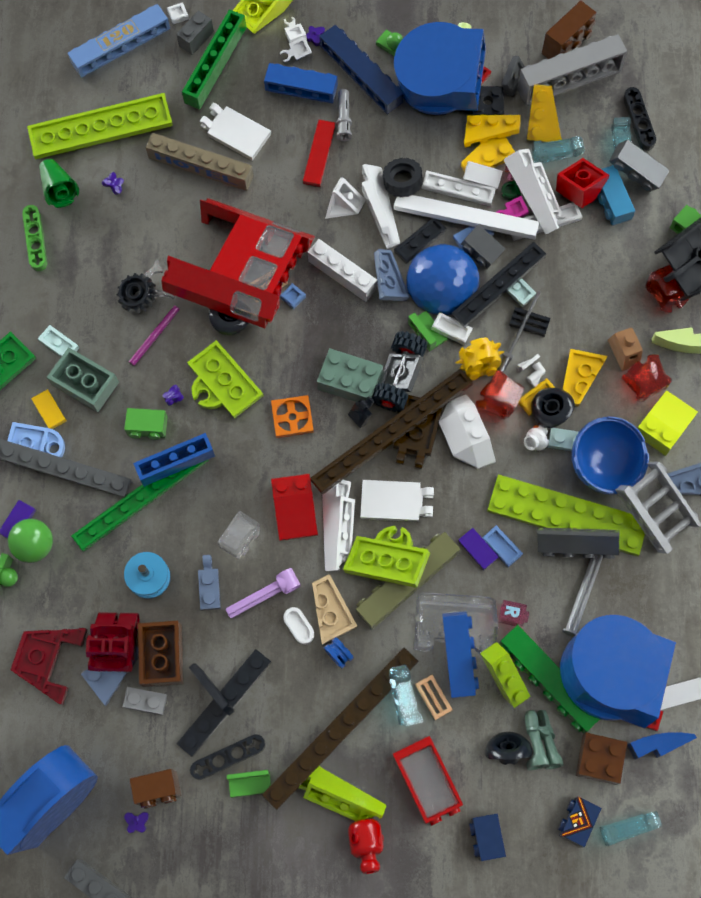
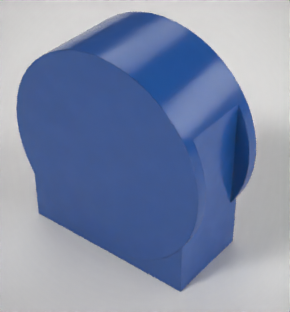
[394,22,486,115]
[560,615,676,728]
[0,745,98,855]

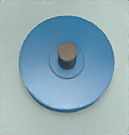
[124,552,170,599]

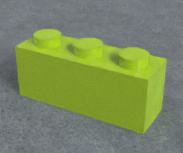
[480,642,531,708]

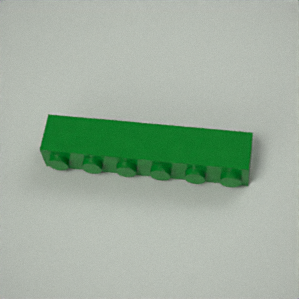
[182,9,247,110]
[499,625,600,734]

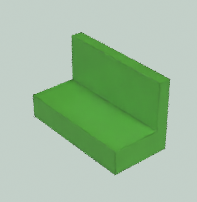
[408,311,448,352]
[227,770,271,798]

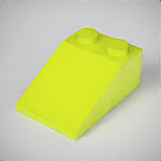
[233,0,293,34]
[637,390,698,456]

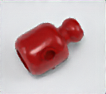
[348,819,384,874]

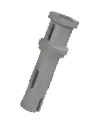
[336,89,352,141]

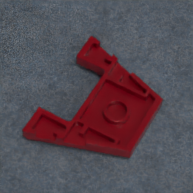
[10,628,88,705]

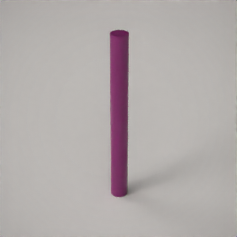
[128,305,180,366]

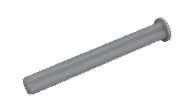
[562,554,603,637]

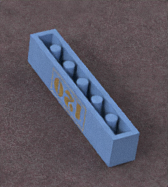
[68,4,170,78]

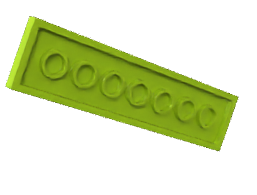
[27,93,173,160]
[487,474,645,557]

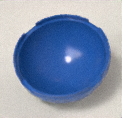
[406,244,480,315]
[572,416,649,495]

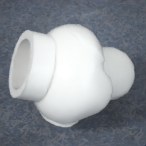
[524,425,549,451]

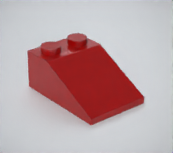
[271,474,318,541]

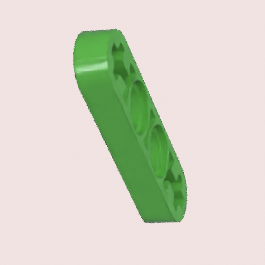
[22,205,47,271]

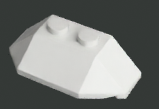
[439,394,496,469]

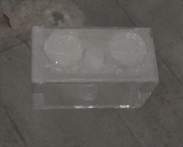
[217,511,260,559]

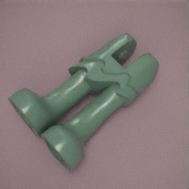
[525,710,564,770]

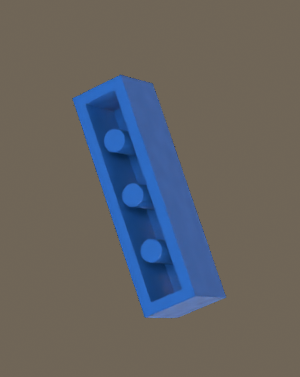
[264,63,338,104]
[133,433,215,486]
[442,611,479,698]

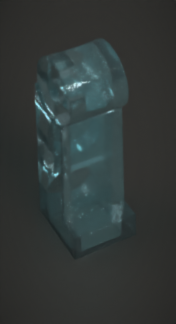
[611,117,631,151]
[532,136,585,163]
[389,664,424,726]
[599,811,662,846]

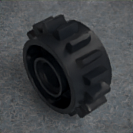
[116,273,157,314]

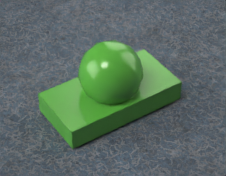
[376,29,403,56]
[0,553,18,588]

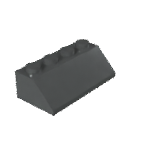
[537,527,620,559]

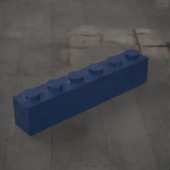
[319,25,403,115]

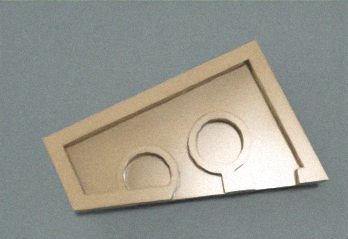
[312,574,357,646]

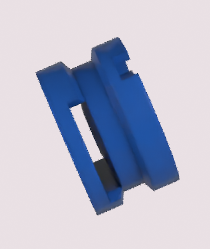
[324,637,354,669]

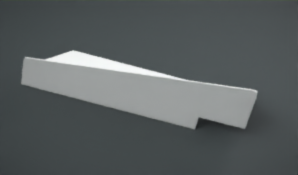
[504,149,562,234]
[362,164,400,249]
[322,480,355,571]

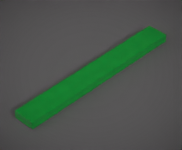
[71,460,209,552]

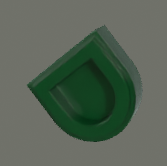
[501,180,521,201]

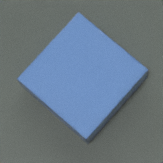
[280,283,306,309]

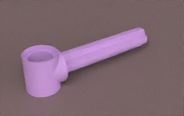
[226,568,301,618]

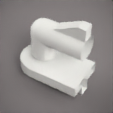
[516,354,546,387]

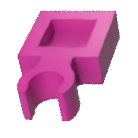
[496,196,529,218]

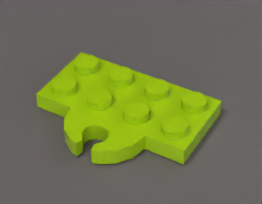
[187,340,264,419]
[343,526,430,588]

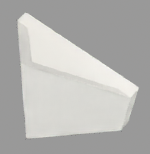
[325,177,366,219]

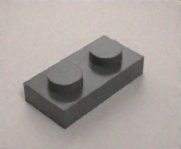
[501,56,525,96]

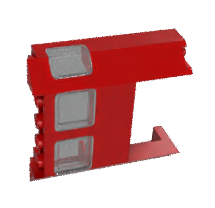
[161,198,315,329]

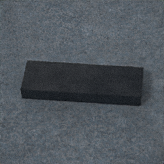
[394,218,447,264]
[189,663,235,716]

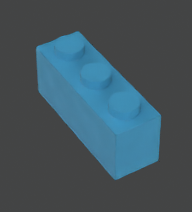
[598,165,635,225]

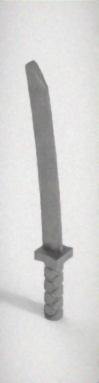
[493,291,541,383]

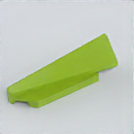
[299,766,386,821]

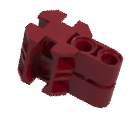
[86,612,140,672]

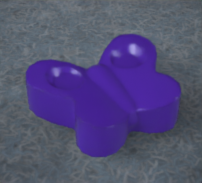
[306,26,325,46]
[102,172,124,195]
[163,385,184,406]
[124,812,149,833]

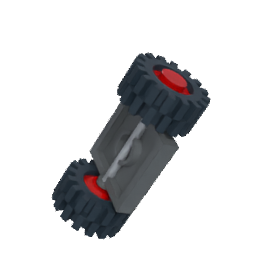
[372,331,427,412]

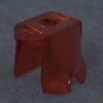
[645,264,689,313]
[622,354,672,402]
[476,370,525,420]

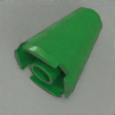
[39,159,79,208]

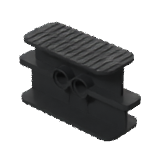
[654,218,701,301]

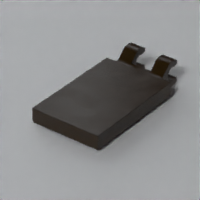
[393,395,442,469]

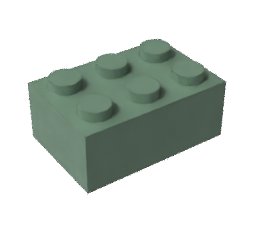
[47,347,119,412]
[317,348,383,402]

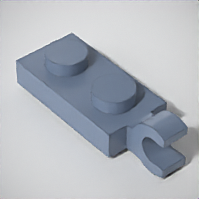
[198,555,221,610]

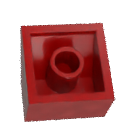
[556,158,609,208]

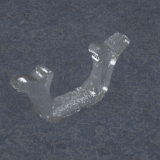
[144,259,175,299]

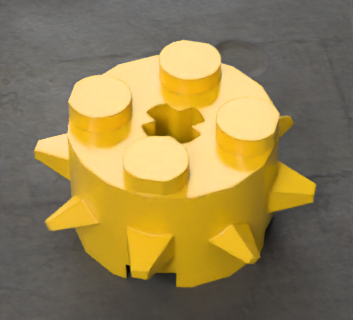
[455,337,504,380]

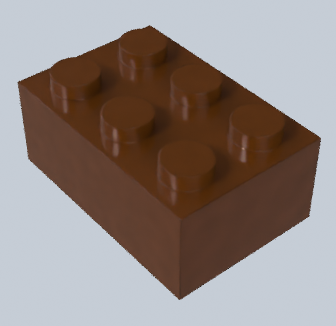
[542,0,597,59]
[138,620,183,687]

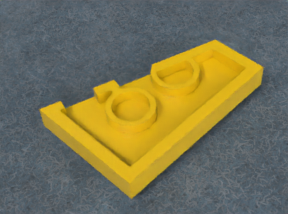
[527,84,562,143]
[464,115,521,148]
[461,137,515,172]
[562,349,608,407]

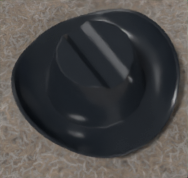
[209,299,252,335]
[531,388,575,428]
[485,732,533,765]

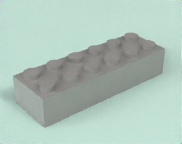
[517,34,627,106]

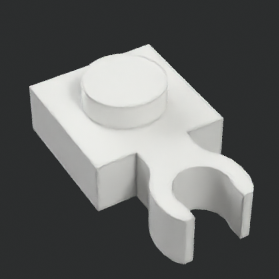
[284,17,307,43]
[280,36,312,62]

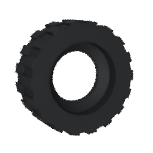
[383,157,423,197]

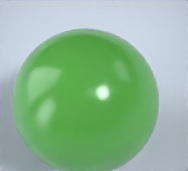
[8,519,53,563]

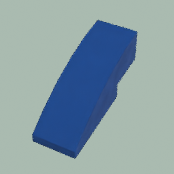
[627,732,697,760]

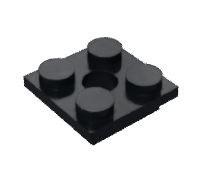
[472,86,504,115]

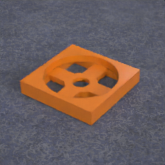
[271,395,314,438]

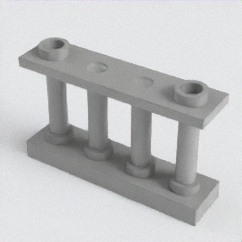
[615,461,701,554]

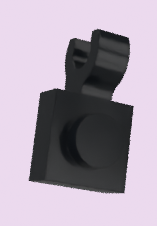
[348,396,374,428]

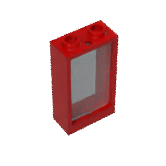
[392,736,463,826]

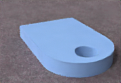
[7,422,65,457]

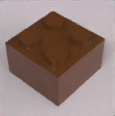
[576,733,627,785]
[130,769,181,809]

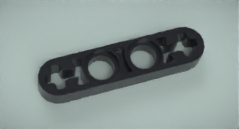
[623,87,657,151]
[190,734,266,780]

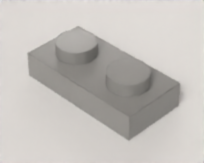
[123,687,168,715]

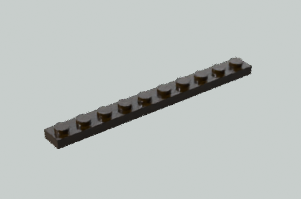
[310,369,473,495]
[262,647,419,811]

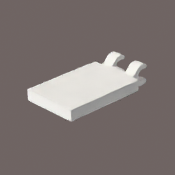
[200,103,271,161]
[360,480,434,522]

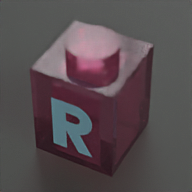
[498,600,529,628]

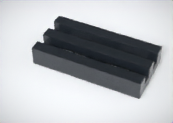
[509,307,551,337]

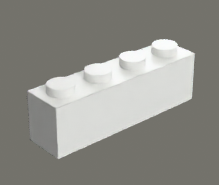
[308,239,377,302]

